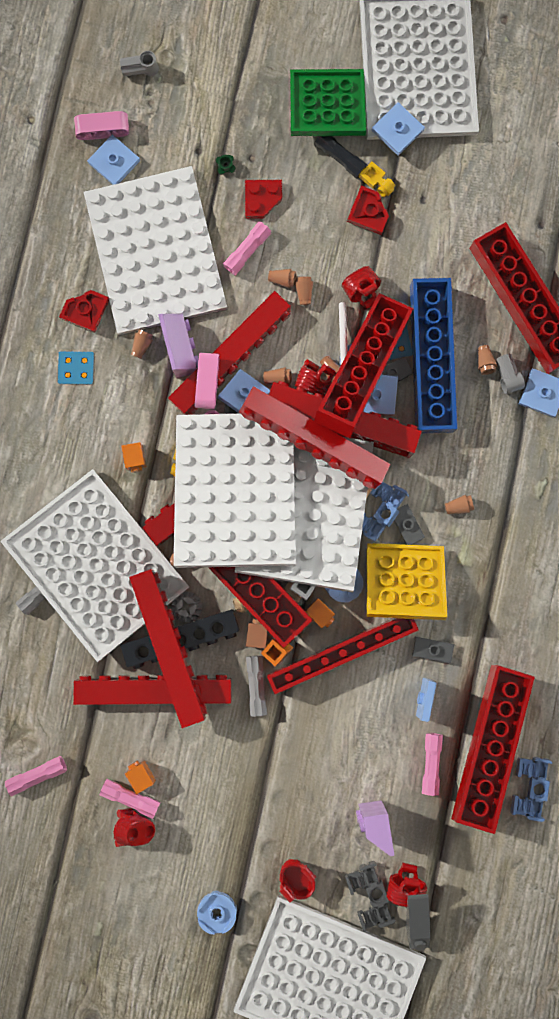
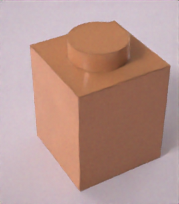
[246,619,267,648]

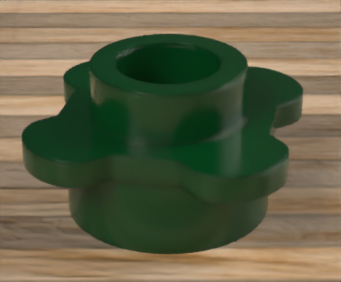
[216,155,236,175]

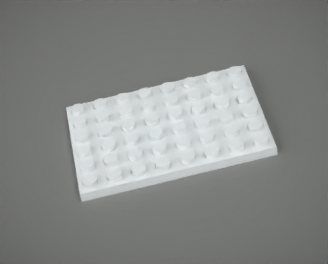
[359,0,479,140]
[84,166,227,335]
[174,414,296,568]
[235,437,374,592]
[0,469,190,662]
[234,895,426,1019]

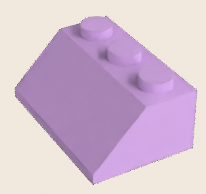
[158,313,199,378]
[356,800,394,856]

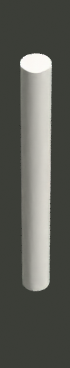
[339,302,348,364]

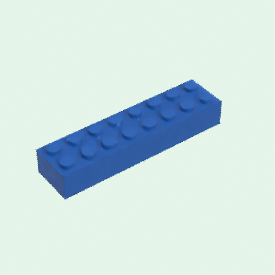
[410,278,457,434]

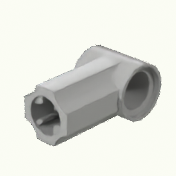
[120,51,159,77]
[495,354,525,394]

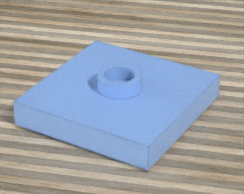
[372,102,425,156]
[87,134,140,185]
[218,369,270,414]
[518,369,559,418]
[363,375,398,415]
[416,677,436,722]

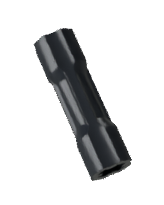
[315,136,368,179]

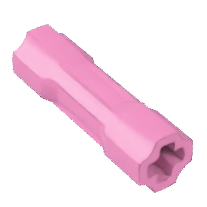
[223,222,271,276]
[422,733,443,796]
[5,756,67,797]
[99,778,161,819]

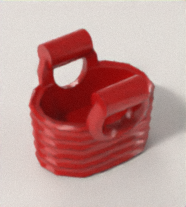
[341,266,381,310]
[294,359,336,396]
[113,808,155,847]
[279,859,316,903]
[386,862,428,908]

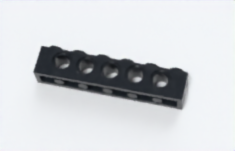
[120,609,240,669]

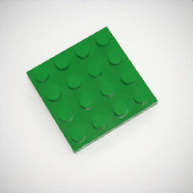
[290,69,366,136]

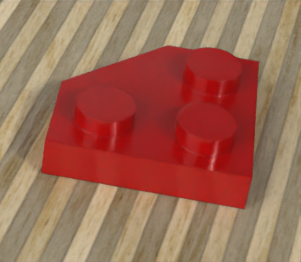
[245,180,282,219]
[347,185,389,235]
[59,290,109,333]

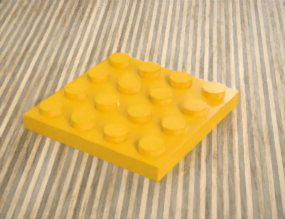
[366,543,447,620]

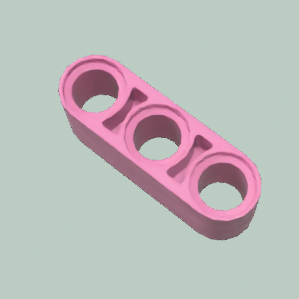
[74,111,129,140]
[195,353,219,409]

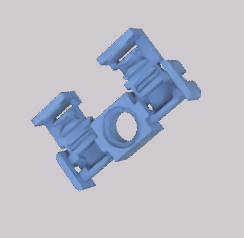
[362,482,409,544]
[510,757,552,822]

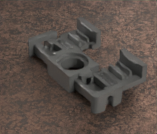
[345,861,395,932]

